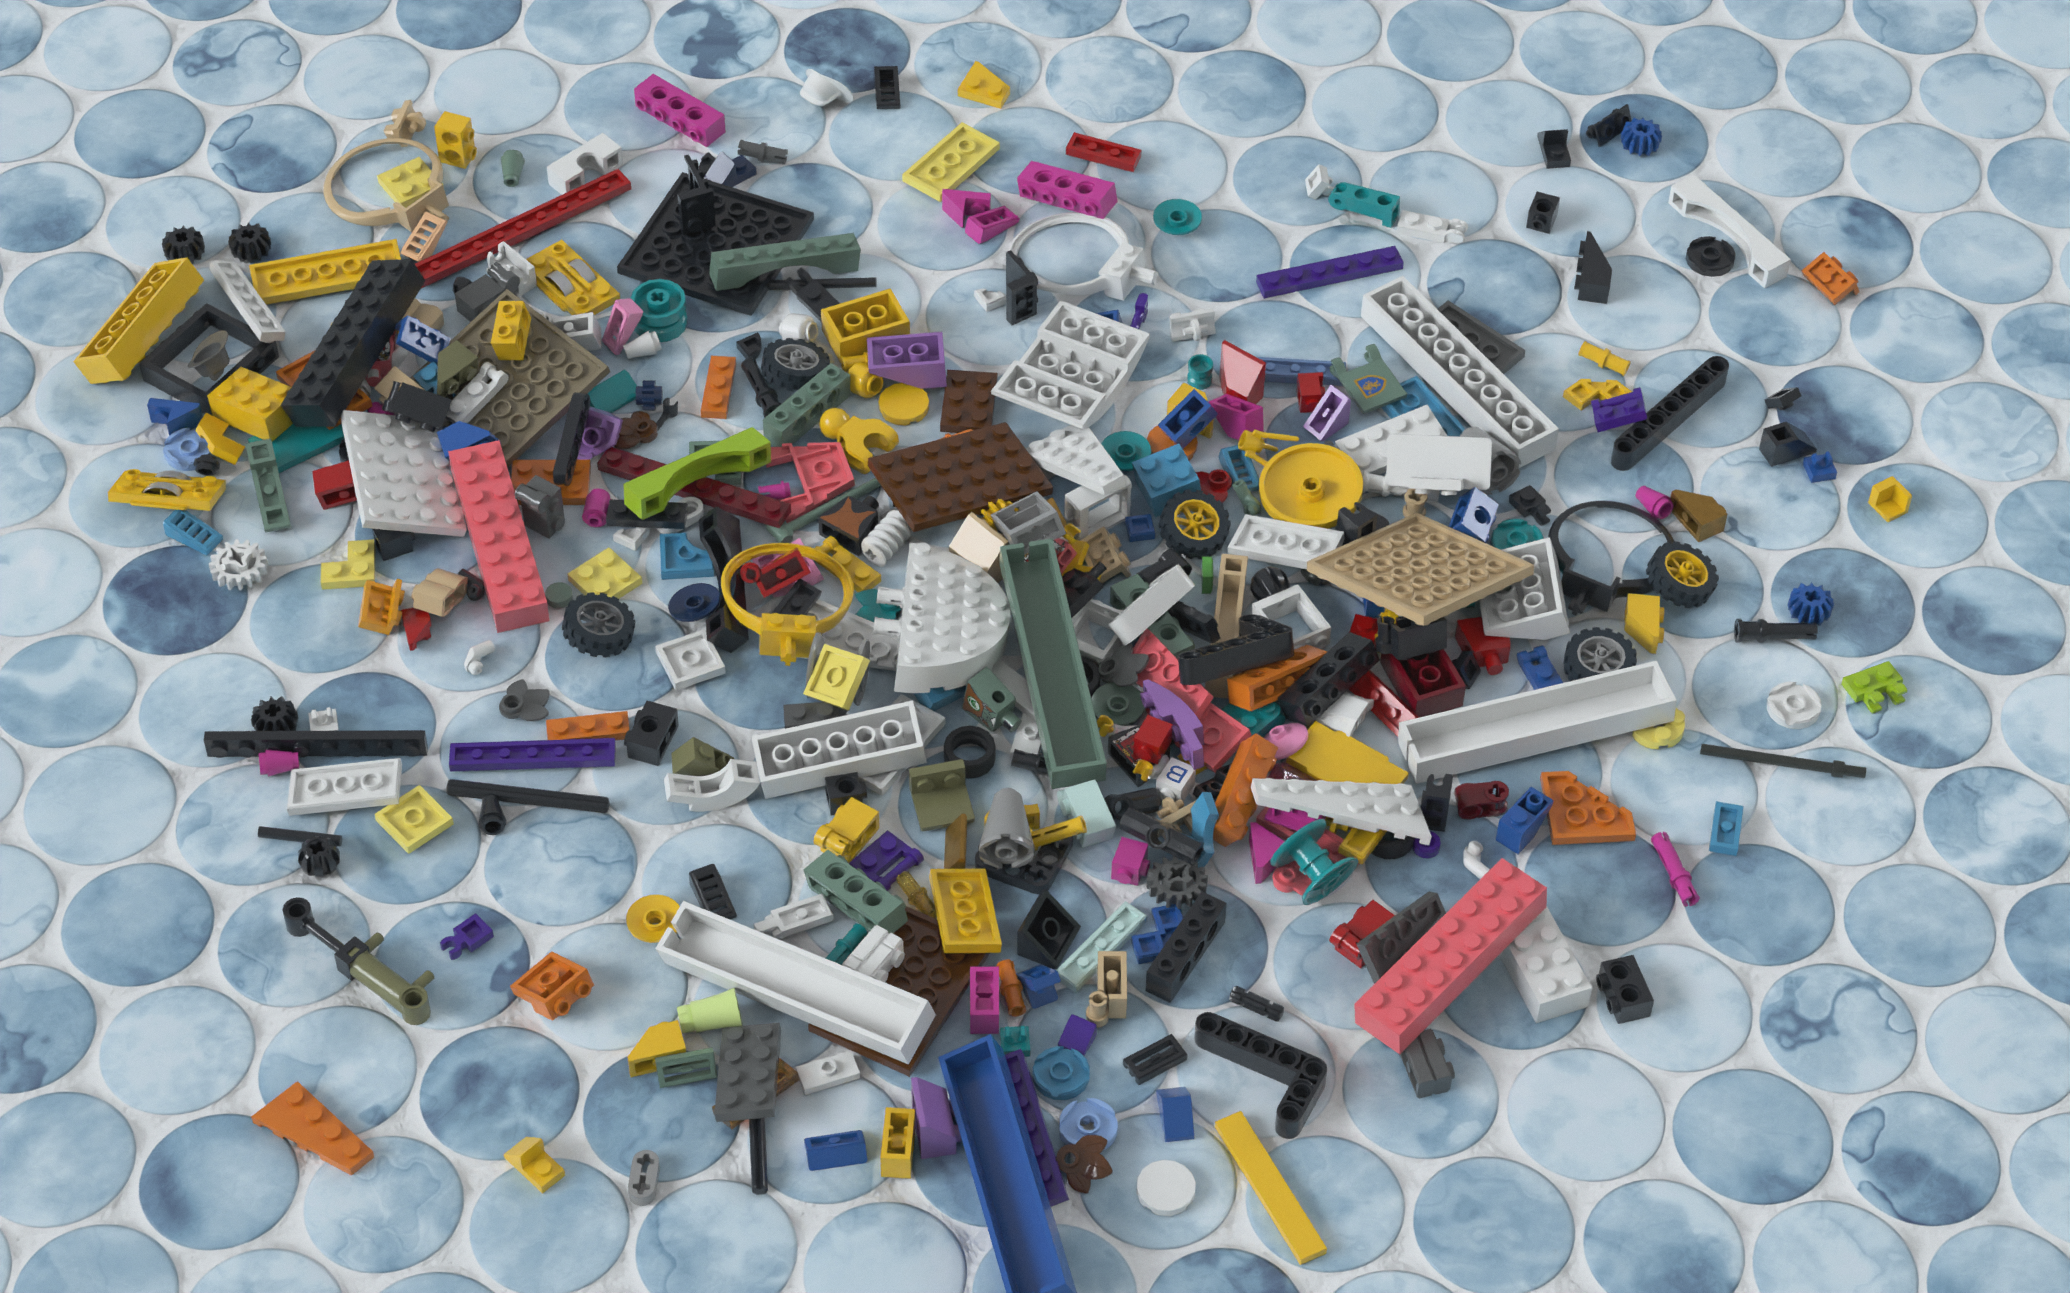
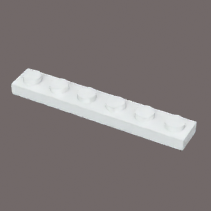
[209,260,285,343]

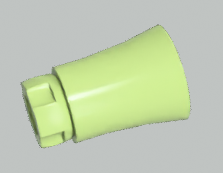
[677,988,743,1033]

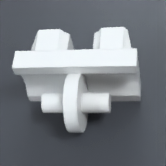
[1169,308,1216,341]

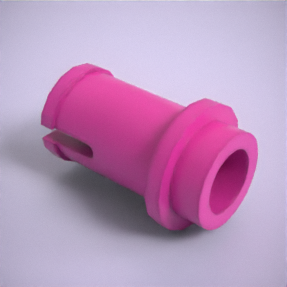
[758,481,791,500]

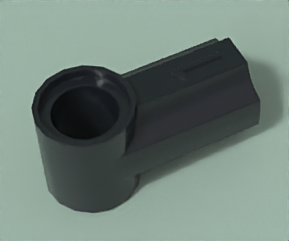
[1137,548,1192,584]
[1104,788,1161,820]

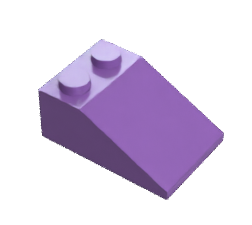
[867,332,947,389]

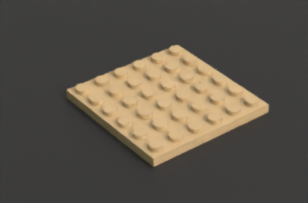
[1307,513,1534,626]

